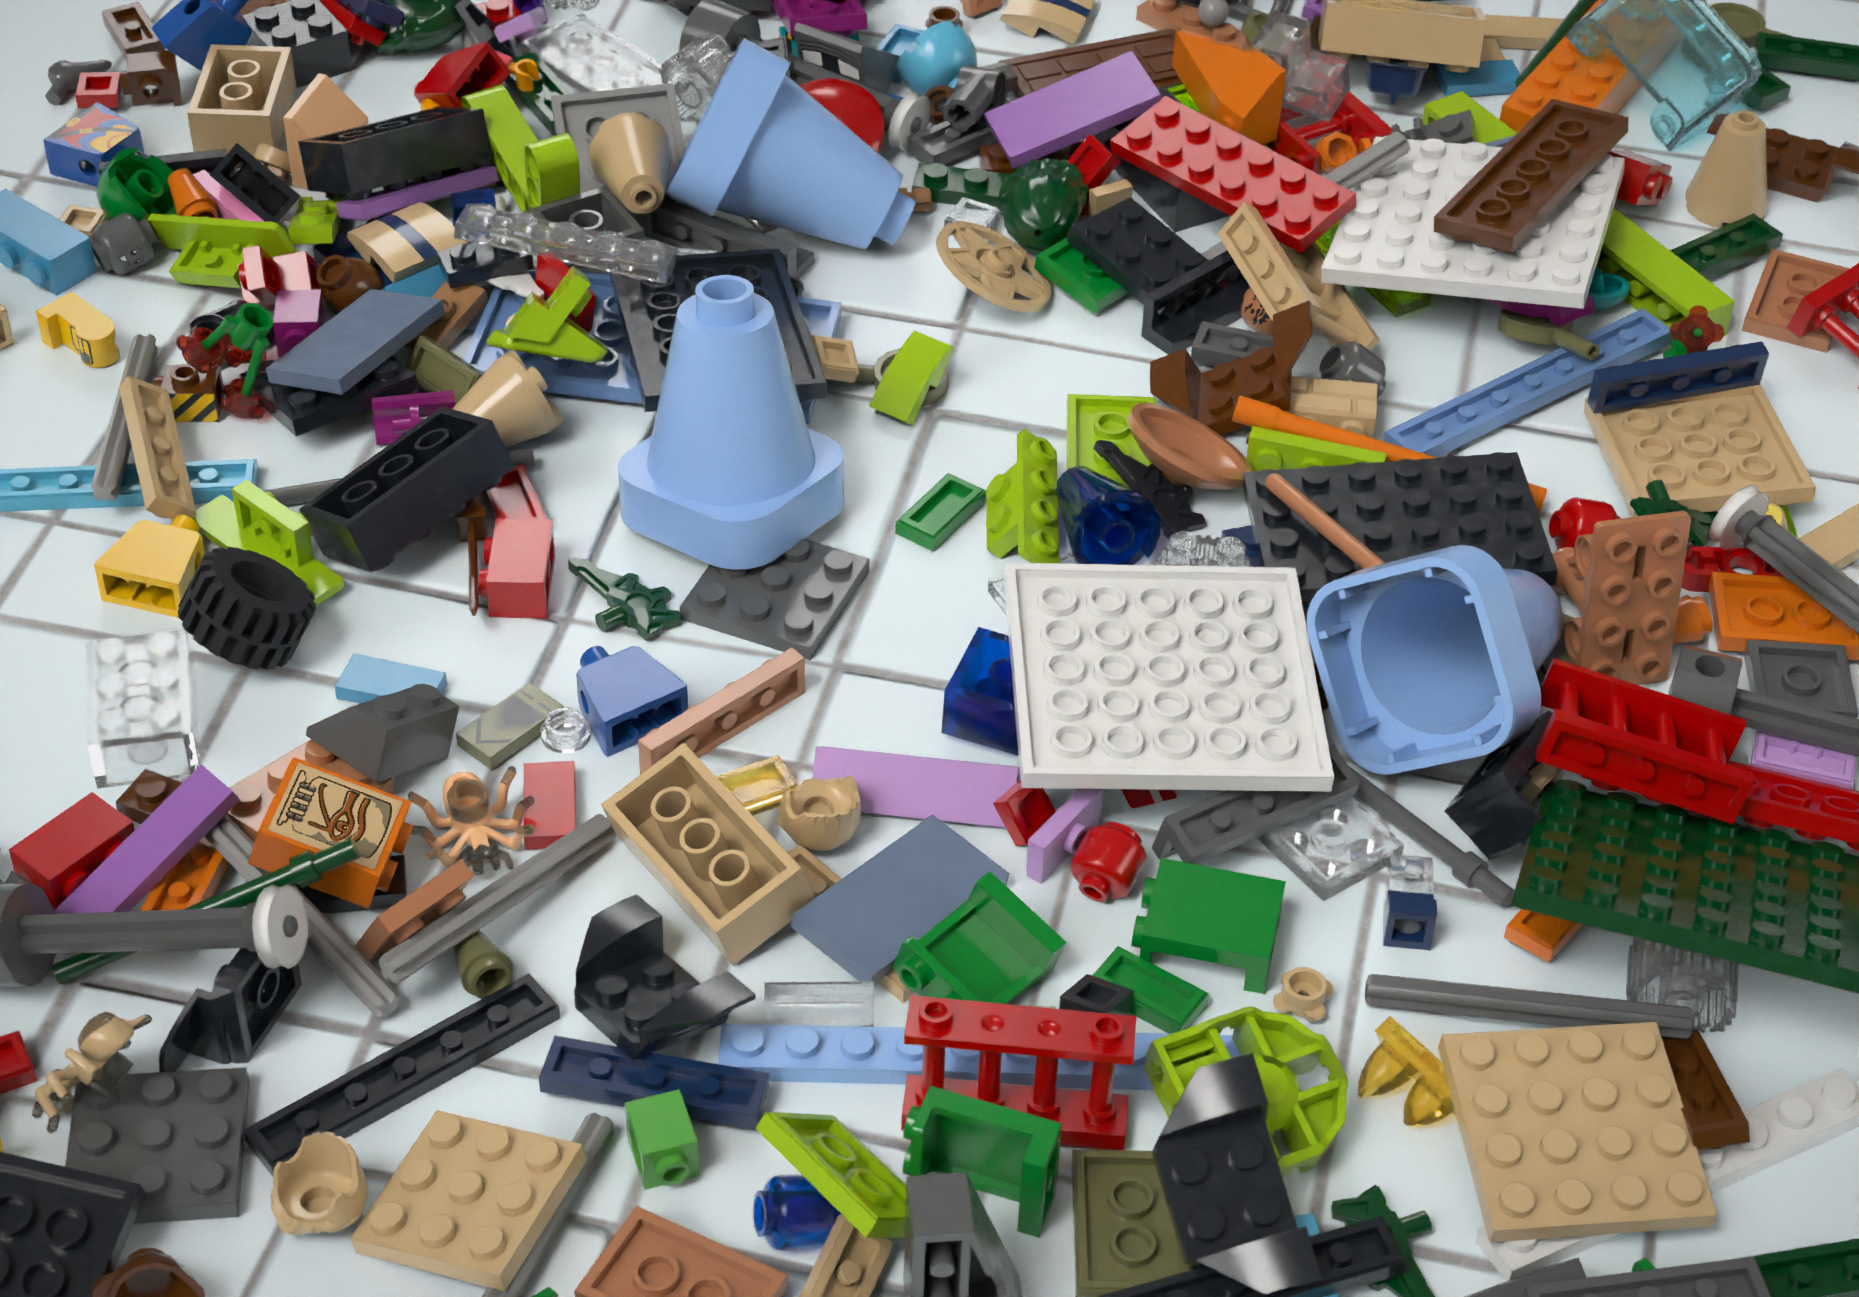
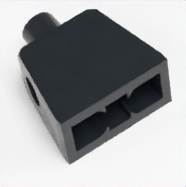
[210,143,301,224]

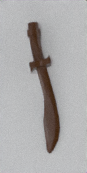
[457,492,488,616]

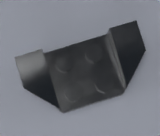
[1444,710,1607,860]
[574,894,756,1060]
[159,948,302,1072]
[1152,1053,1322,1295]

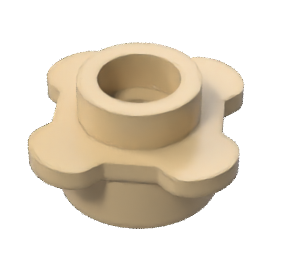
[1273,967,1333,1021]

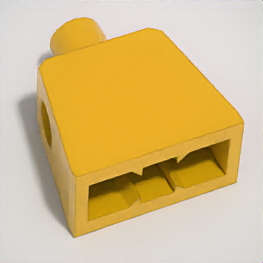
[94,515,205,618]

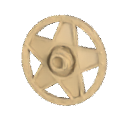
[936,221,1052,313]

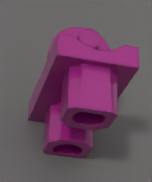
[371,390,455,445]

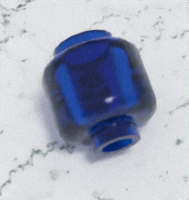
[753,1174,841,1251]

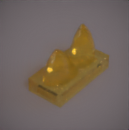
[1357,1016,1456,1126]

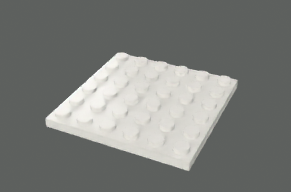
[1321,135,1625,309]
[1004,563,1334,792]

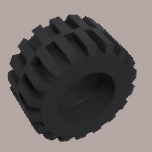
[178,547,316,670]

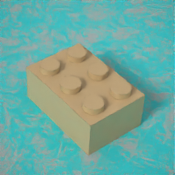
[187,44,297,156]

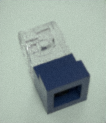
[1383,854,1437,950]

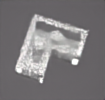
[1251,11,1350,122]

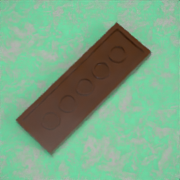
[1434,99,1629,253]

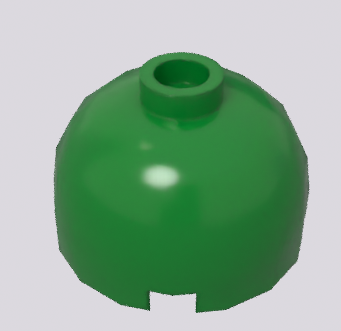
[97,148,177,221]

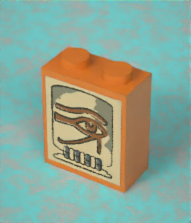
[248,757,414,909]

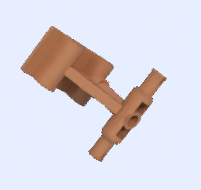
[1550,511,1691,685]

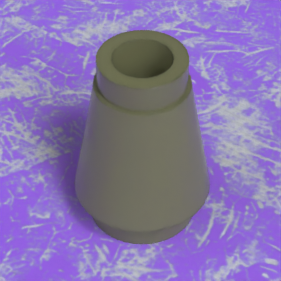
[453,930,513,999]

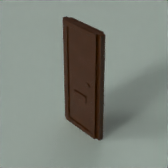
[999,28,1185,99]

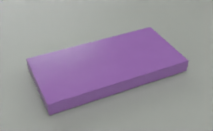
[984,51,1162,169]

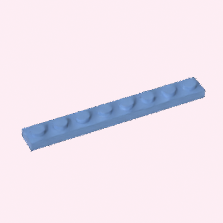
[1384,308,1674,458]

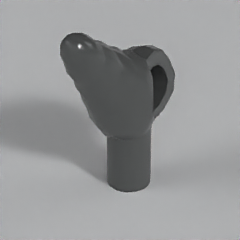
[45,60,112,105]

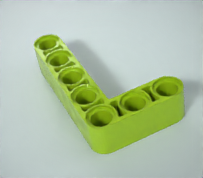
[462,85,580,217]

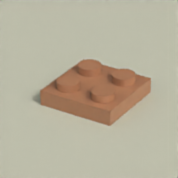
[354,859,475,962]

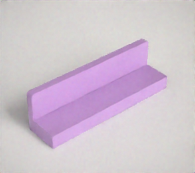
[812,746,1020,828]

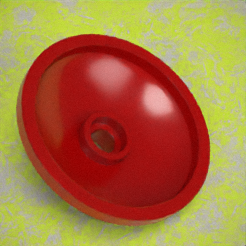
[799,78,885,153]

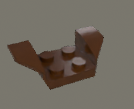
[1707,114,1859,203]
[1150,300,1313,435]

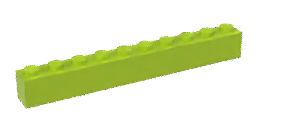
[1422,91,1735,343]

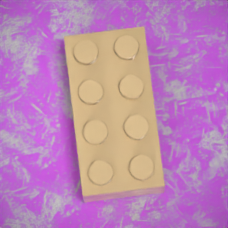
[1318,0,1487,73]
[601,743,815,965]

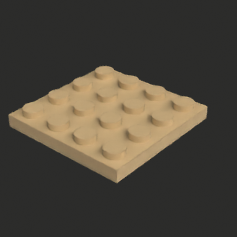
[1584,385,1816,517]
[1438,1022,1718,1242]

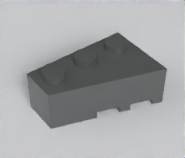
[903,1172,1022,1297]

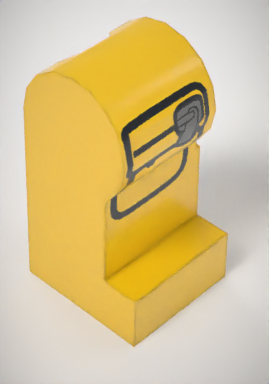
[36,291,120,368]

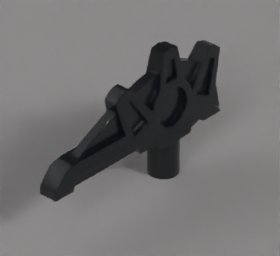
[1093,440,1205,544]

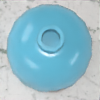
[897,21,978,96]

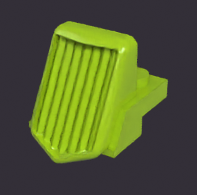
[487,266,608,363]

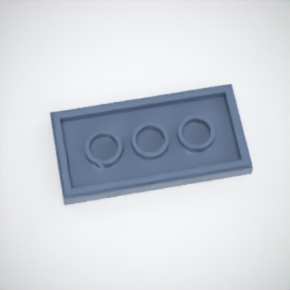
[266,289,445,395]
[791,814,1010,989]

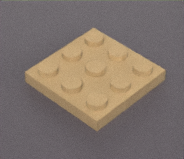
[350,1110,587,1292]

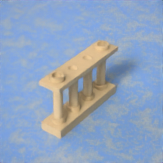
[1217,202,1380,351]

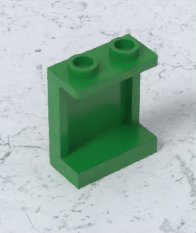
[1131,858,1286,994]
[892,871,1067,1005]
[902,1086,1062,1238]

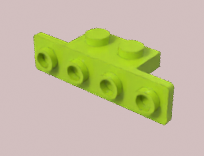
[147,214,298,288]
[986,429,1059,564]
[192,479,344,606]

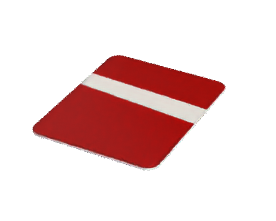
[1121,789,1177,809]

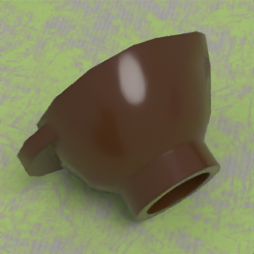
[316,255,383,316]
[91,1248,205,1297]

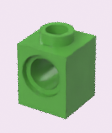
[625,1089,699,1190]

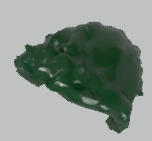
[369,0,466,56]
[999,158,1089,255]

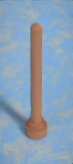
[1265,473,1385,569]

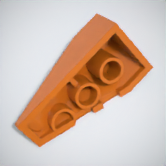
[1172,29,1287,145]

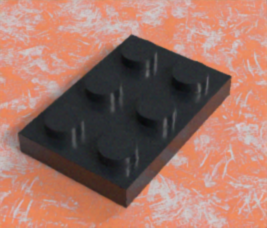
[1067,197,1209,309]

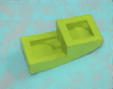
[869,330,955,426]

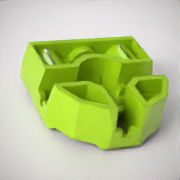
[1144,1006,1348,1176]

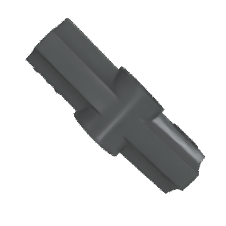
[943,62,1018,131]

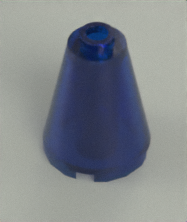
[1056,466,1161,565]

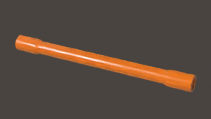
[1232,395,1547,514]

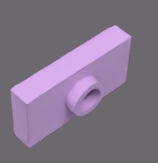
[494,7,548,43]
[1750,730,1857,789]
[1026,789,1103,884]

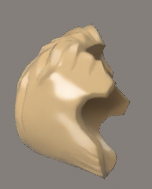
[778,776,861,851]
[270,1131,368,1236]

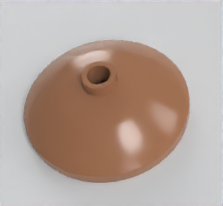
[1128,403,1253,490]

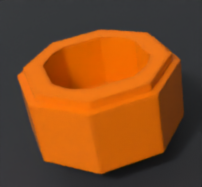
[1316,131,1358,173]

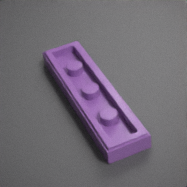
[336,166,498,221]
[55,764,240,914]

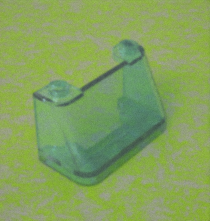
[1566,0,1761,152]

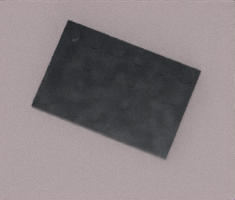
[609,249,827,412]
[1243,452,1558,604]

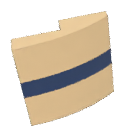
[1000,0,1095,45]
[347,202,468,283]

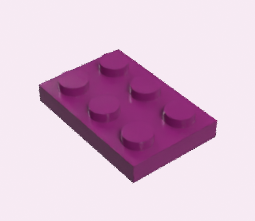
[771,0,867,36]

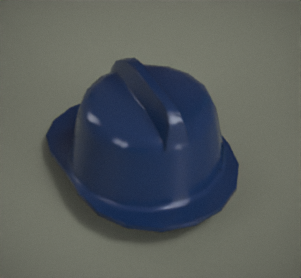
[1364,55,1429,106]

